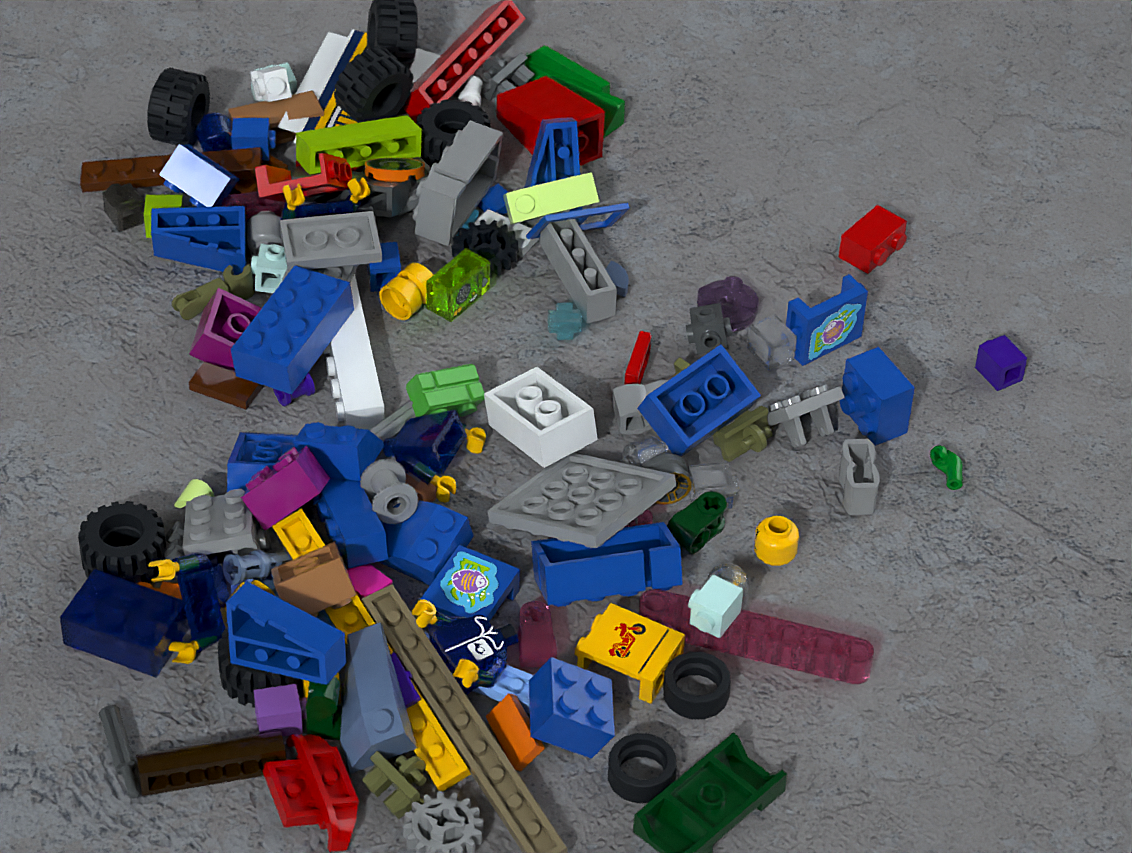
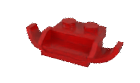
[263,734,359,852]

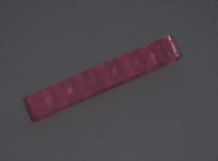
[639,589,874,684]

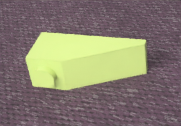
[503,172,599,225]

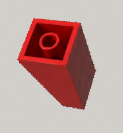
[496,76,605,166]

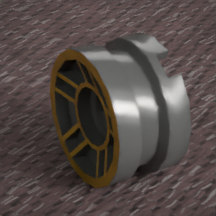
[643,453,692,505]

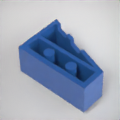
[524,117,582,211]
[151,206,247,275]
[226,581,346,685]

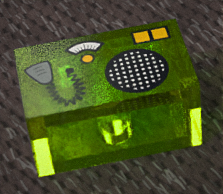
[426,248,490,322]

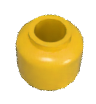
[754,516,799,566]

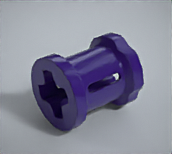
[273,372,315,407]

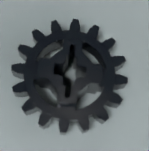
[451,219,519,279]

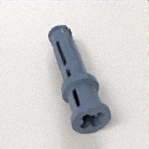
[223,550,292,585]

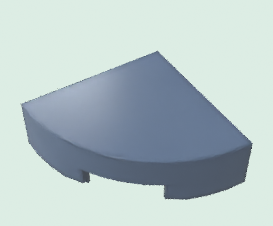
[605,261,629,297]

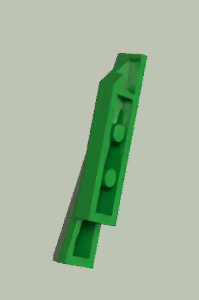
[525,45,625,138]

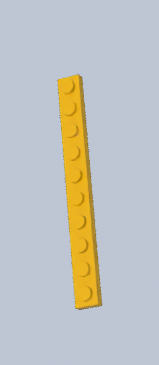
[272,508,471,792]

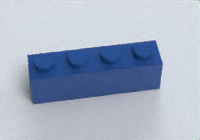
[311,478,388,568]

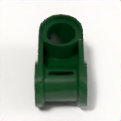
[667,491,727,554]

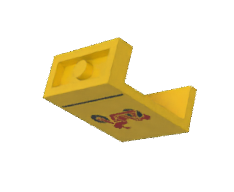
[575,603,685,704]

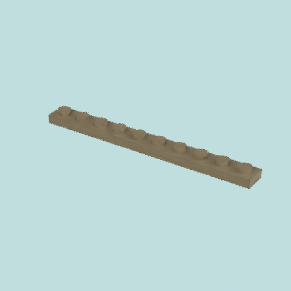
[361,584,567,853]

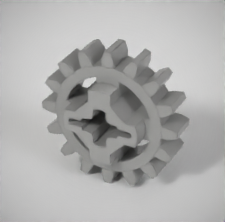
[403,791,483,853]

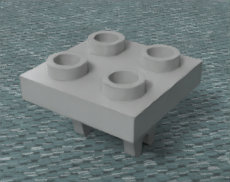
[767,384,845,448]

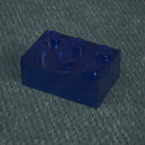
[60,569,189,678]

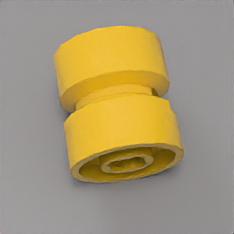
[379,262,438,320]

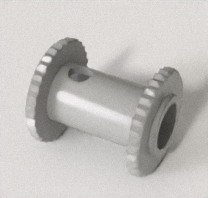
[360,459,419,524]

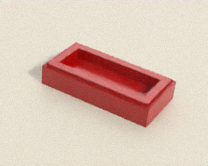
[624,331,652,385]

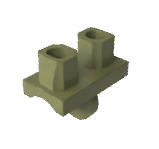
[713,406,773,462]
[362,751,426,819]

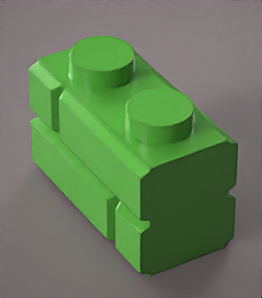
[406,364,484,422]

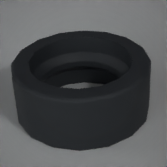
[663,652,731,719]
[608,733,677,804]

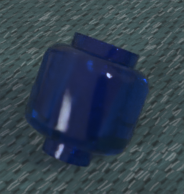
[196,112,233,152]

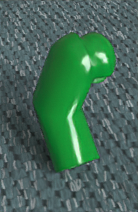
[930,445,963,490]

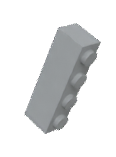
[540,210,617,324]

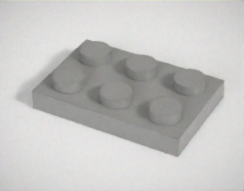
[280,211,382,272]
[183,489,255,559]

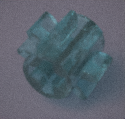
[547,302,582,340]

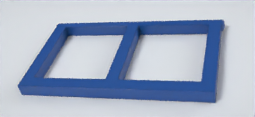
[526,203,630,240]

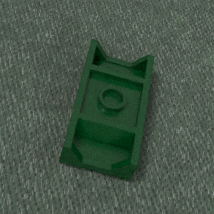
[633,732,787,853]

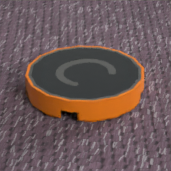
[365,158,425,182]

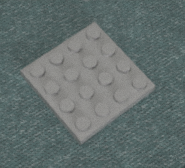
[488,453,676,548]

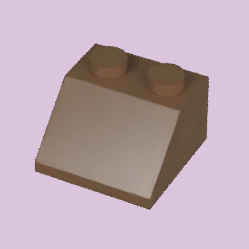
[271,542,356,617]

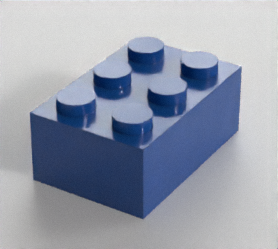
[637,344,761,457]

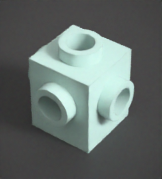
[251,244,287,293]

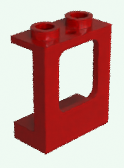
[255,153,352,202]

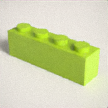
[296,115,422,175]

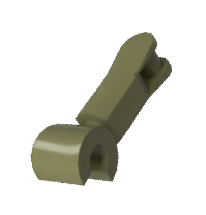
[172,264,255,320]

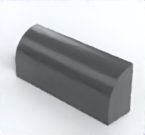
[280,165,411,217]

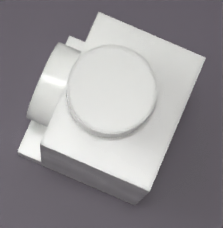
[250,66,292,102]

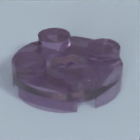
[697,276,759,332]

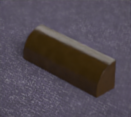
[136,731,286,796]

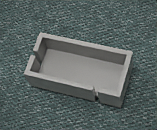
[413,121,503,246]

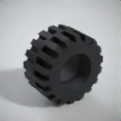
[367,0,418,69]
[334,47,414,123]
[147,67,210,146]
[416,99,491,167]
[78,501,167,592]
[217,629,303,708]

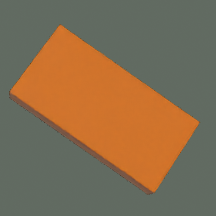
[485,693,545,772]

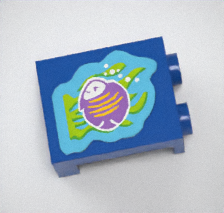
[783,274,868,366]
[420,545,520,646]

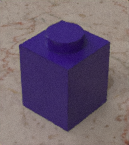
[975,335,1027,391]

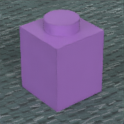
[254,684,306,737]

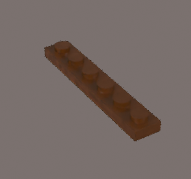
[80,147,262,192]

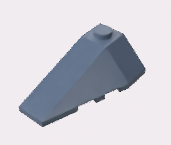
[340,622,417,774]

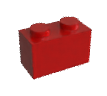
[838,205,907,274]

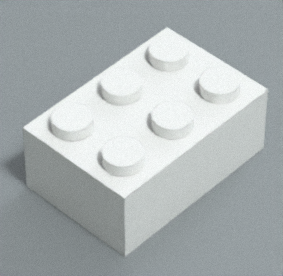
[484,367,598,468]

